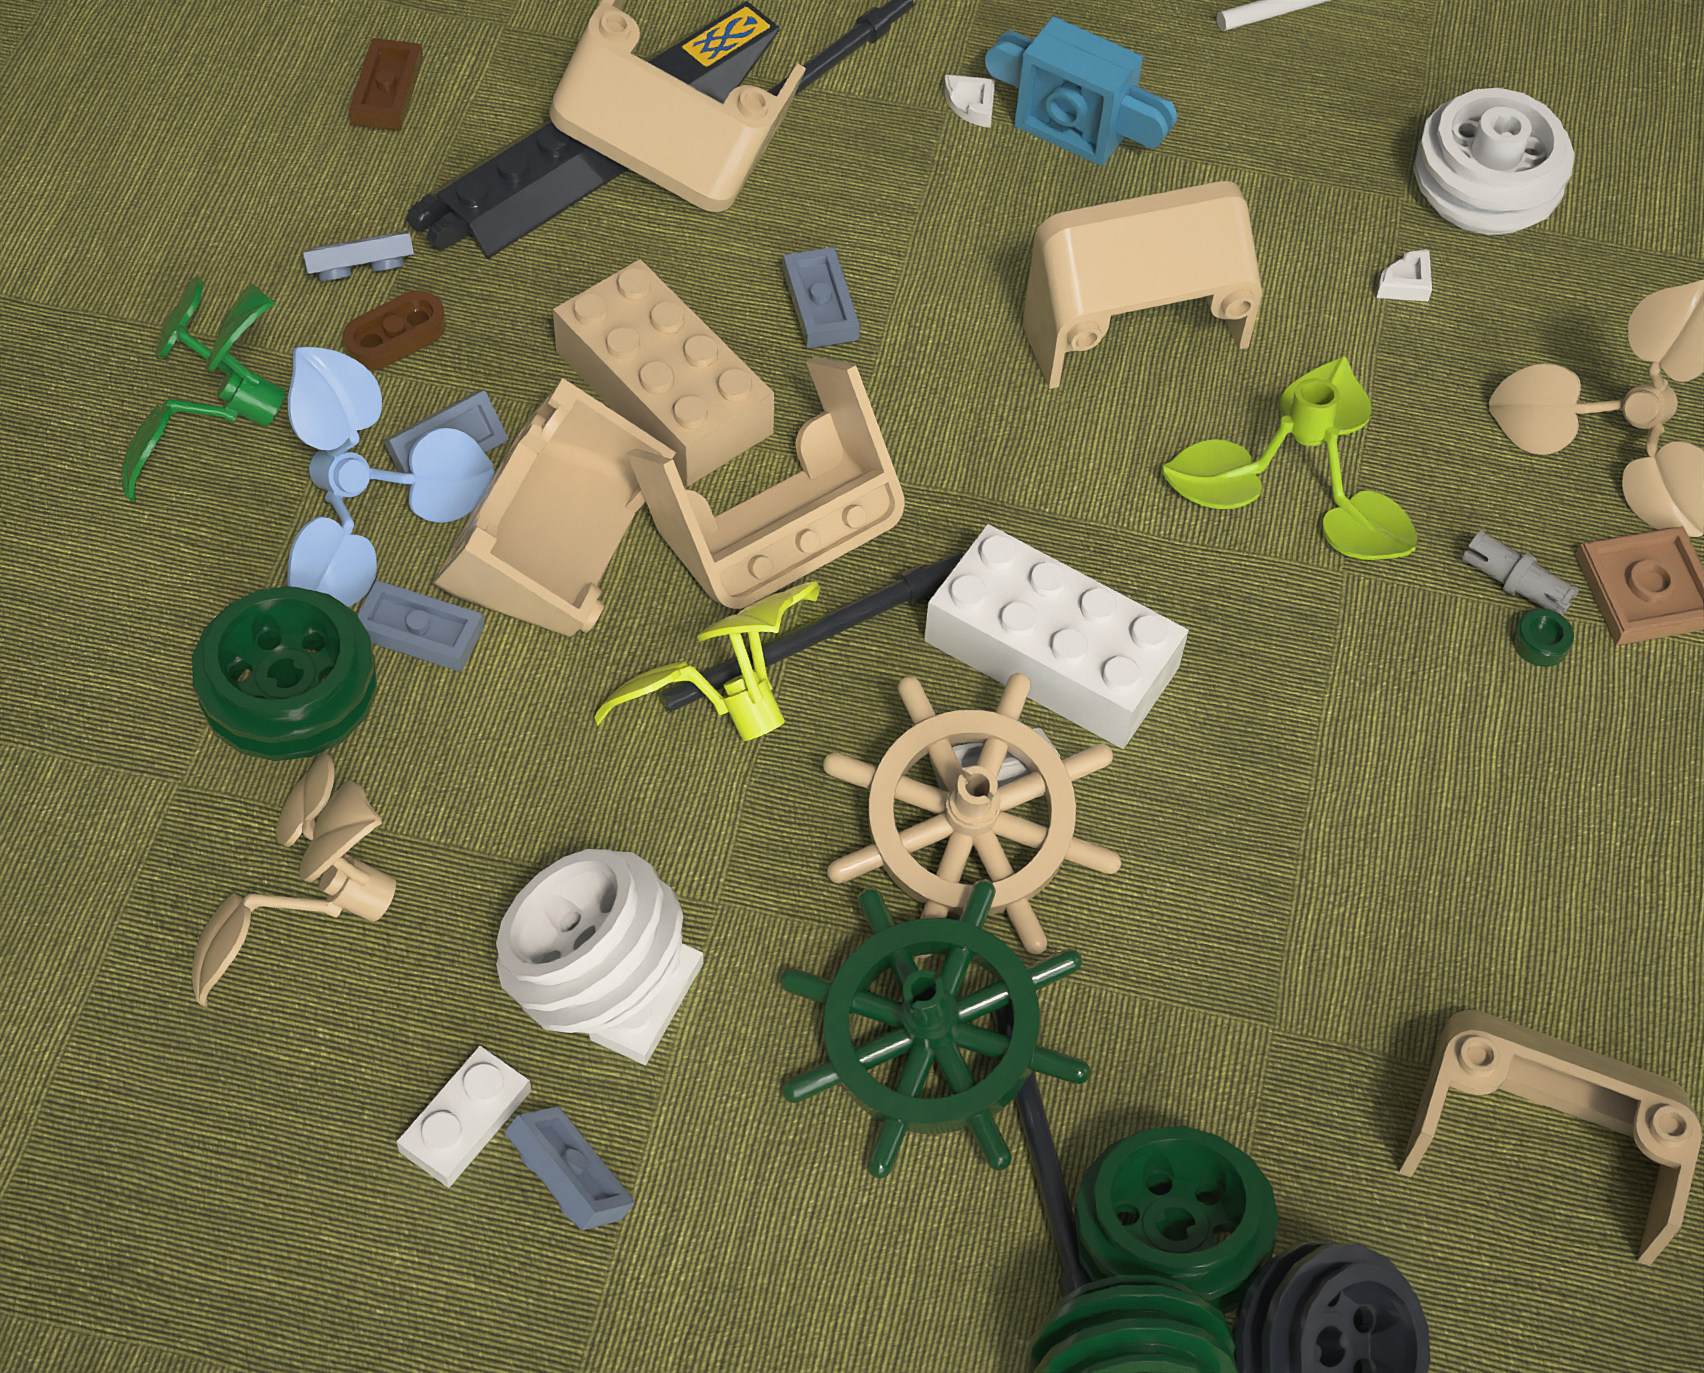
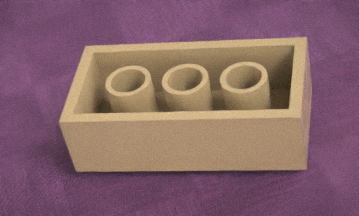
[553,259,774,487]

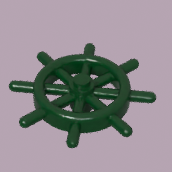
[780,879,1091,1178]

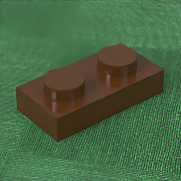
[349,38,424,131]

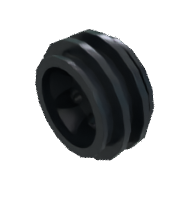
[1232,1241,1430,1373]

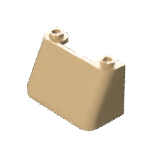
[433,378,676,637]

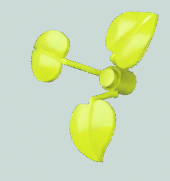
[594,581,820,741]

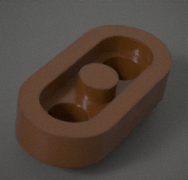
[343,291,446,370]

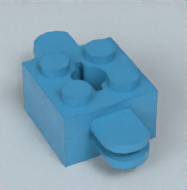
[985,16,1177,166]

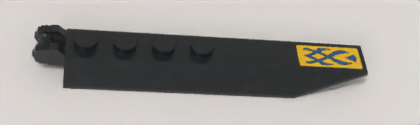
[406,1,780,259]

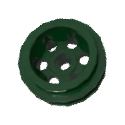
[192,586,378,761]
[1075,1126,1279,1315]
[1027,1275,1240,1373]

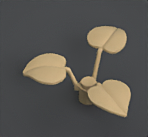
[1489,280,1704,537]
[192,752,396,1008]

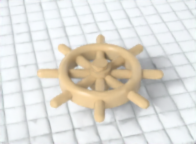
[823,673,1121,958]

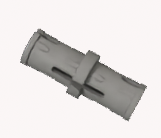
[1462,530,1579,616]

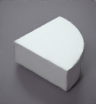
[944,75,995,128]
[1376,250,1432,302]

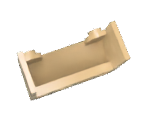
[549,0,806,212]
[1022,181,1262,389]
[626,357,905,609]
[1399,1010,1702,1266]

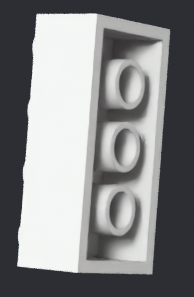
[924,524,1189,749]

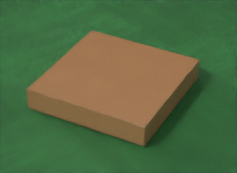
[1575,526,1704,646]

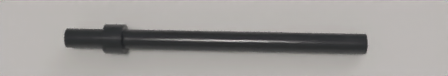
[767,0,914,97]
[659,552,964,713]
[993,1003,1093,1298]

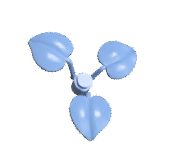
[287,347,494,607]

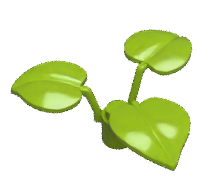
[1162,356,1418,560]

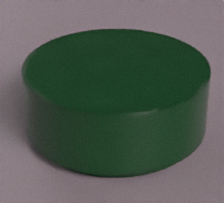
[1512,609,1574,667]

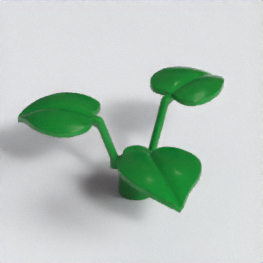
[121,276,286,502]

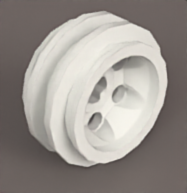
[1413,88,1575,235]
[496,849,684,1034]

